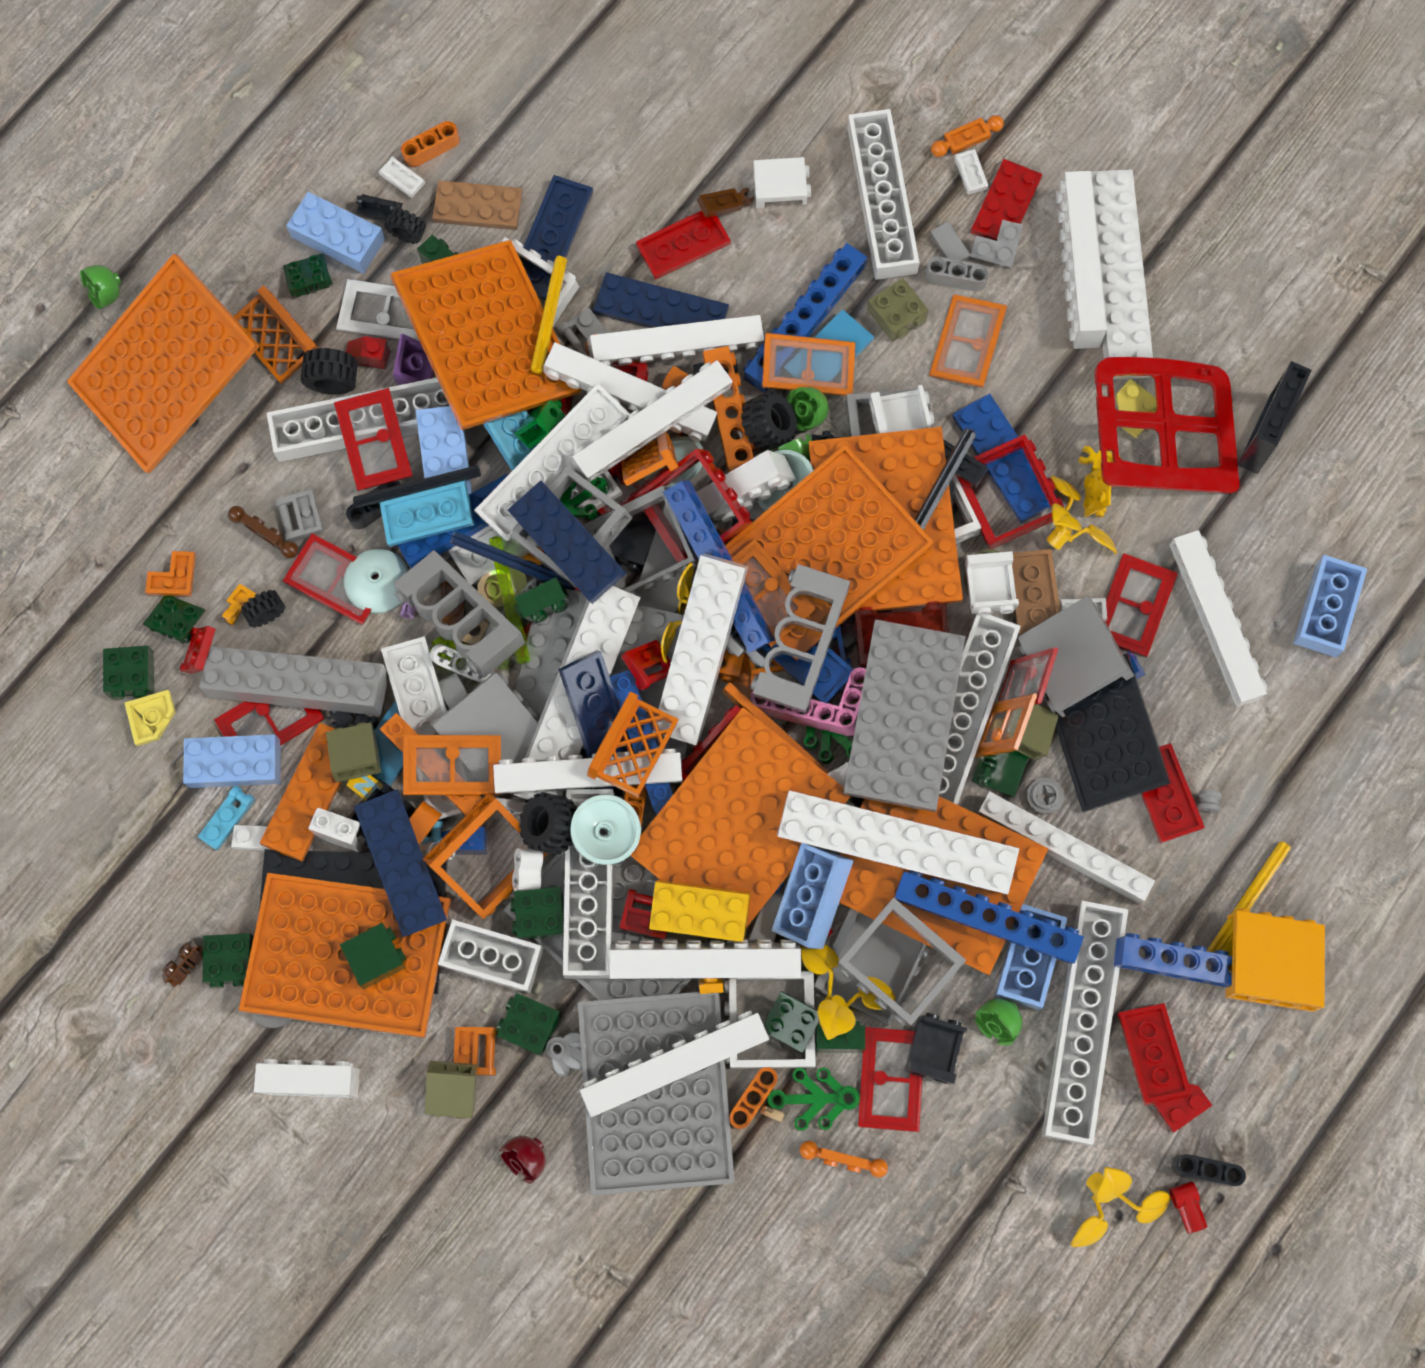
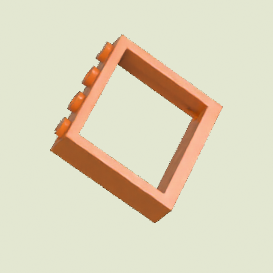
[423,793,548,919]

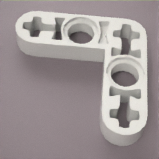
[430,623,495,683]

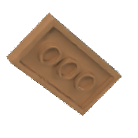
[432,180,523,230]
[1012,549,1061,641]

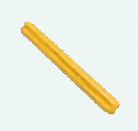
[531,256,567,374]
[1207,841,1291,953]

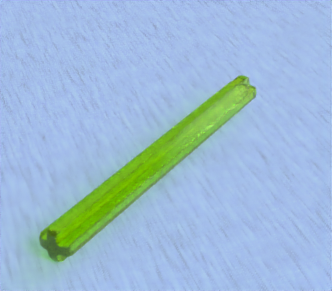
[489,536,530,664]

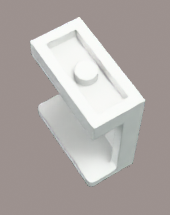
[753,157,811,209]
[869,385,934,434]
[965,551,1019,616]
[308,808,366,852]

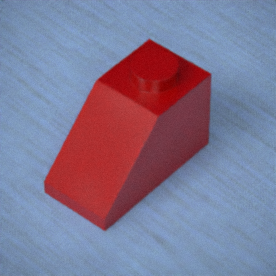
[345,336,390,370]

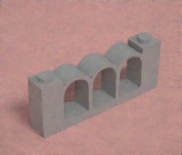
[393,550,525,678]
[751,564,850,714]

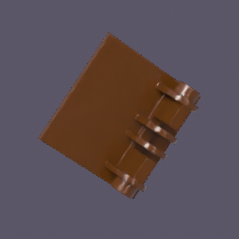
[162,940,203,987]

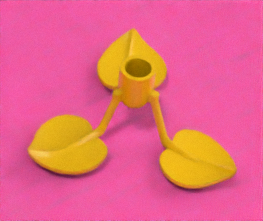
[1046,475,1117,555]
[661,562,694,663]
[800,945,896,1040]
[1070,1167,1171,1247]

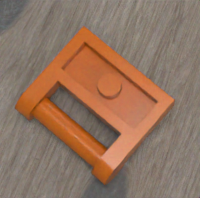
[453,1027,498,1076]

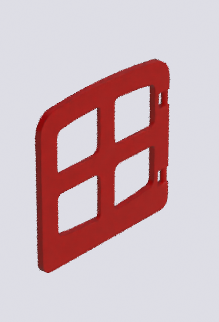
[1094,357,1239,494]

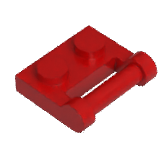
[179,626,216,674]
[621,639,671,690]
[619,889,667,940]

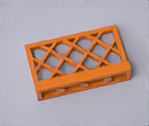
[233,285,319,384]
[621,432,678,486]
[587,691,679,797]

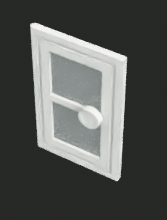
[336,279,420,341]

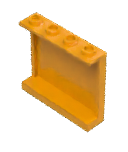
[1225,908,1325,1012]

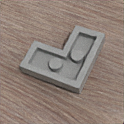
[970,220,1023,267]
[726,630,767,668]

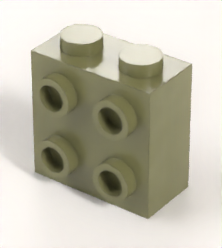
[867,278,929,342]
[1000,705,1059,760]
[326,723,382,782]
[425,1060,478,1119]

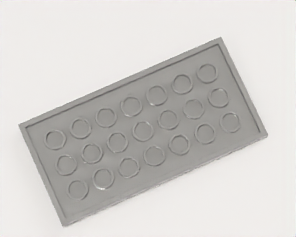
[843,619,965,812]

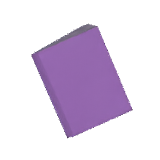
[393,334,434,386]

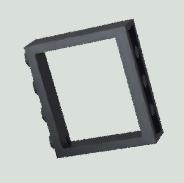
[1237,361,1312,474]

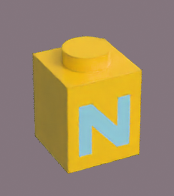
[346,775,378,799]

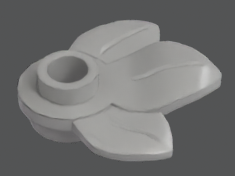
[546,1032,582,1077]

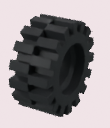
[384,208,426,244]
[241,590,286,628]

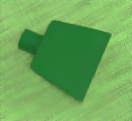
[514,400,565,449]

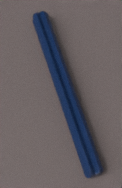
[450,531,576,590]

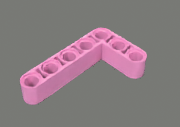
[750,667,866,736]

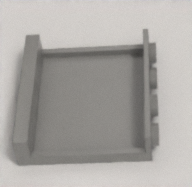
[1017,596,1134,717]
[430,671,538,782]
[814,908,931,1025]

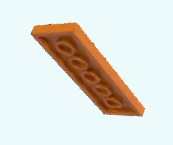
[260,723,342,862]

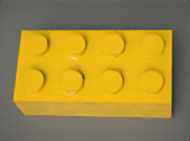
[649,880,751,942]

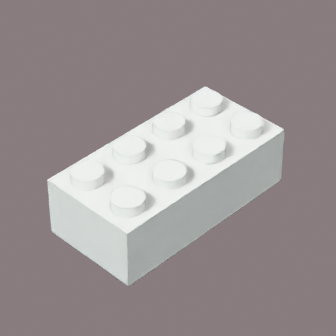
[696,450,795,522]
[438,919,544,994]
[254,1059,360,1098]

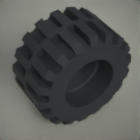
[300,348,358,394]
[741,391,798,451]
[519,792,577,854]

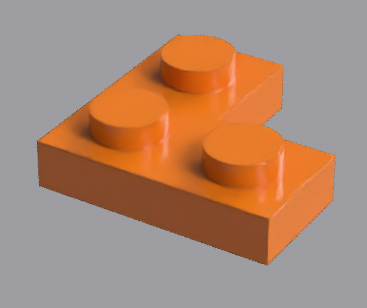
[145,551,196,597]

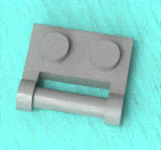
[557,307,608,357]
[275,489,324,542]

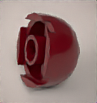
[499,1135,546,1184]

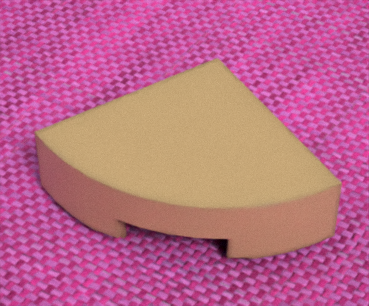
[760,1105,784,1122]

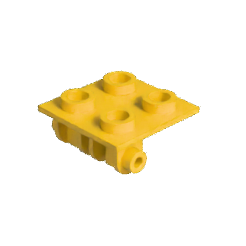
[1083,468,1111,517]

